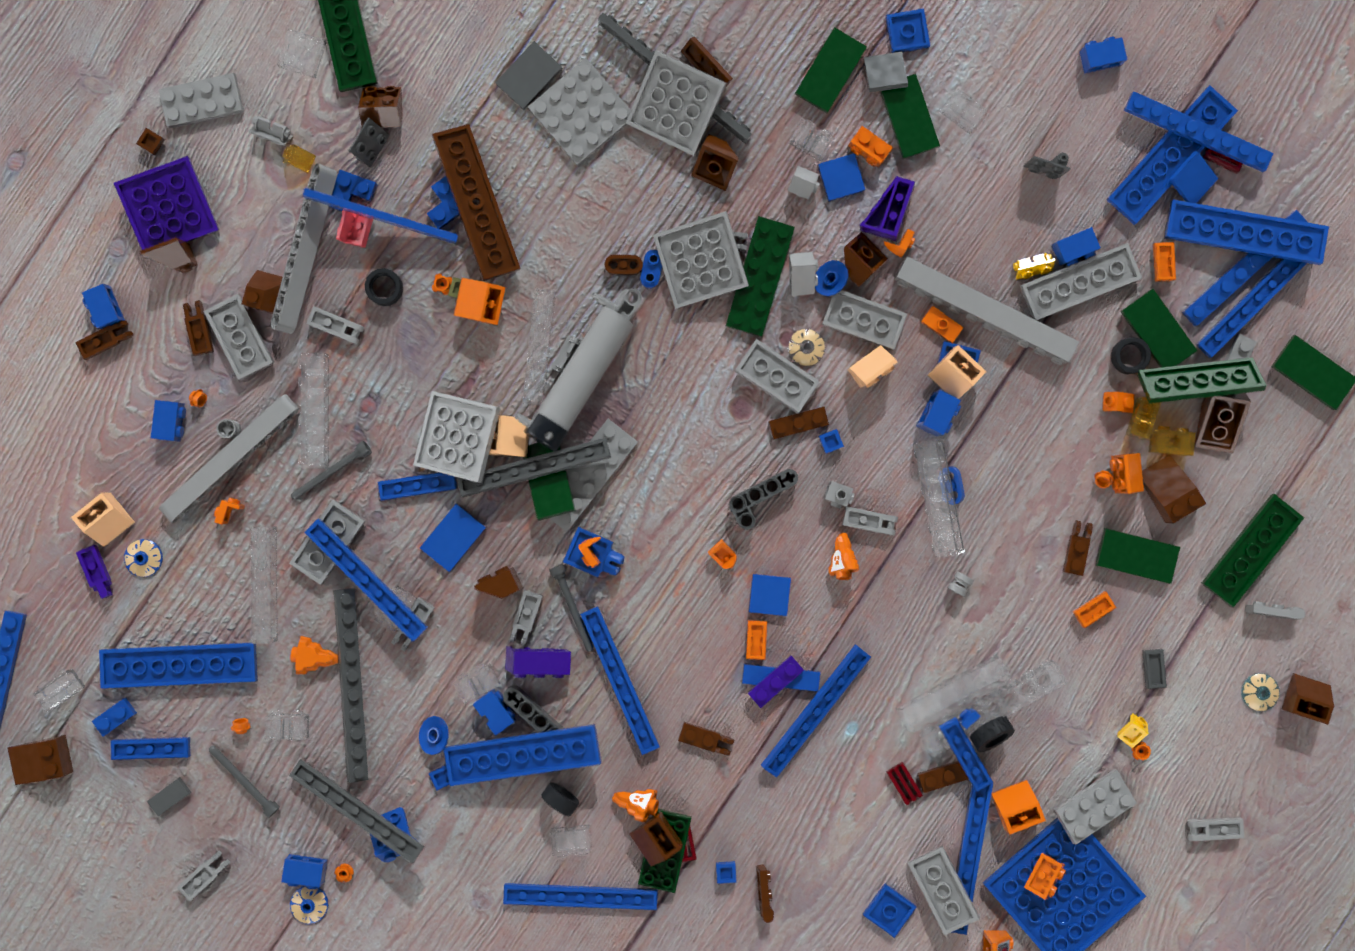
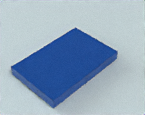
[420,503,487,572]

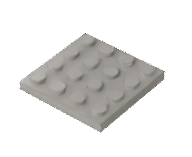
[626,50,727,156]
[528,58,631,166]
[653,211,749,309]
[413,391,500,483]

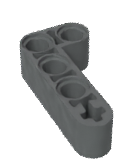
[729,469,798,530]
[503,685,564,733]

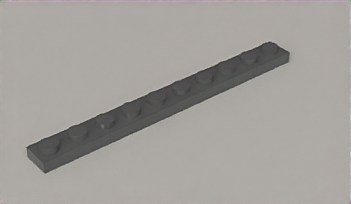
[598,12,752,144]
[333,588,369,783]

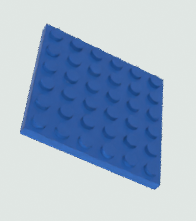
[983,817,1146,951]

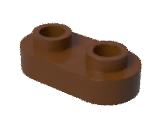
[604,255,643,275]

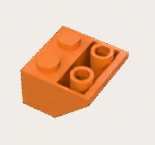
[454,278,506,325]
[1109,453,1144,494]
[991,780,1046,834]

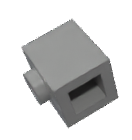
[788,166,820,199]
[823,481,855,509]

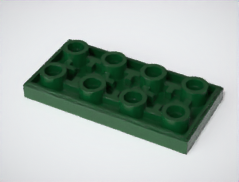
[795,27,867,114]
[880,74,940,159]
[1120,289,1198,368]
[1271,335,1355,410]
[523,443,576,521]
[1095,528,1180,584]
[638,809,692,893]

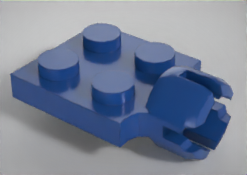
[563,527,625,577]

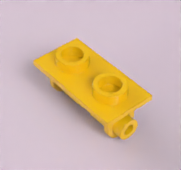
[1013,253,1056,280]

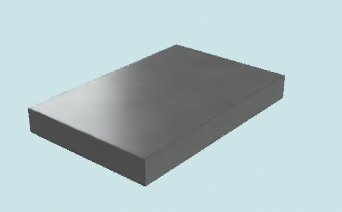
[495,41,563,110]

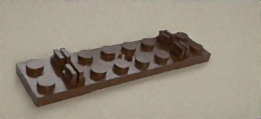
[432,124,521,281]

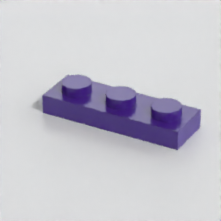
[748,655,804,708]

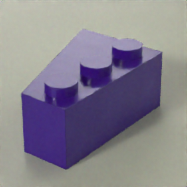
[859,176,915,242]
[505,646,571,678]

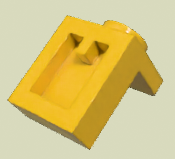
[1117,713,1149,748]

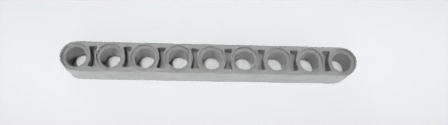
[271,163,337,334]
[159,394,299,523]

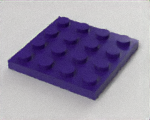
[113,156,220,250]

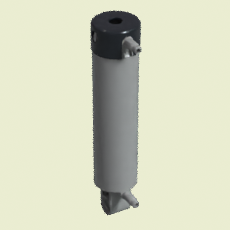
[515,289,642,451]

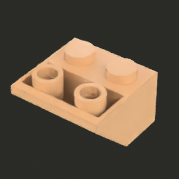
[847,345,897,388]
[927,345,986,399]
[489,415,529,457]
[71,493,135,547]

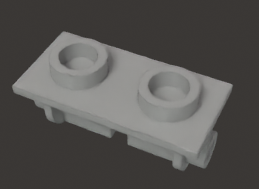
[248,116,293,146]
[551,335,581,373]

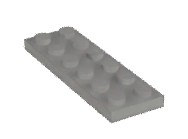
[1020,243,1142,320]
[550,419,638,532]

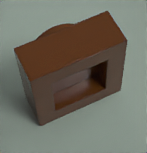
[136,128,165,155]

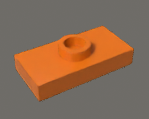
[1153,242,1176,282]
[921,305,964,343]
[1073,591,1117,628]
[746,620,767,660]

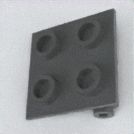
[348,117,390,168]
[1023,153,1071,179]

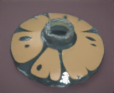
[1241,673,1280,711]

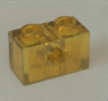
[1126,397,1161,440]
[1149,426,1196,456]

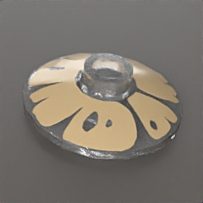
[788,329,825,366]

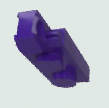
[76,545,113,599]

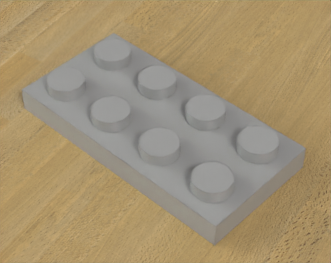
[158,73,244,129]
[822,290,907,350]
[204,294,274,380]
[735,339,820,414]
[289,500,366,585]
[1053,770,1137,844]
[908,846,980,935]

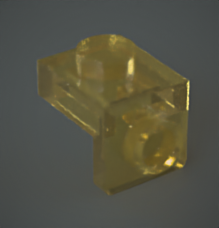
[283,145,316,173]

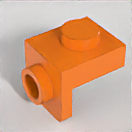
[1103,392,1135,413]
[214,497,245,524]

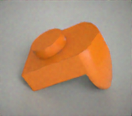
[884,229,915,258]
[578,537,601,568]
[708,539,737,569]

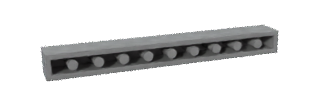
[894,256,1079,365]

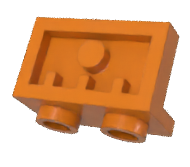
[848,126,893,168]
[1024,853,1066,900]

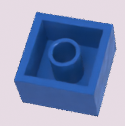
[916,390,961,436]

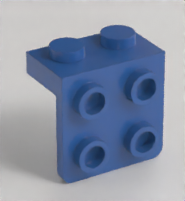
[370,807,418,862]

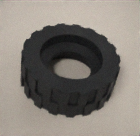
[970,716,1015,752]

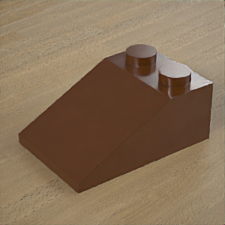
[1194,393,1251,453]
[1142,455,1206,524]
[7,734,74,785]

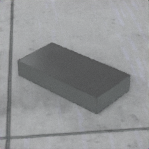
[1142,649,1167,689]
[147,777,191,816]

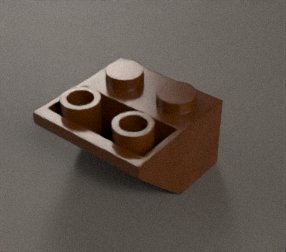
[358,86,403,128]
[474,566,523,599]
[1282,673,1334,725]
[629,812,683,866]

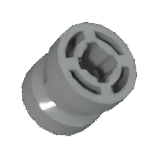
[216,419,241,439]
[947,571,974,597]

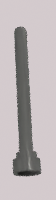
[291,441,372,500]
[549,564,593,652]
[209,746,280,818]

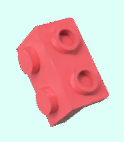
[336,210,373,248]

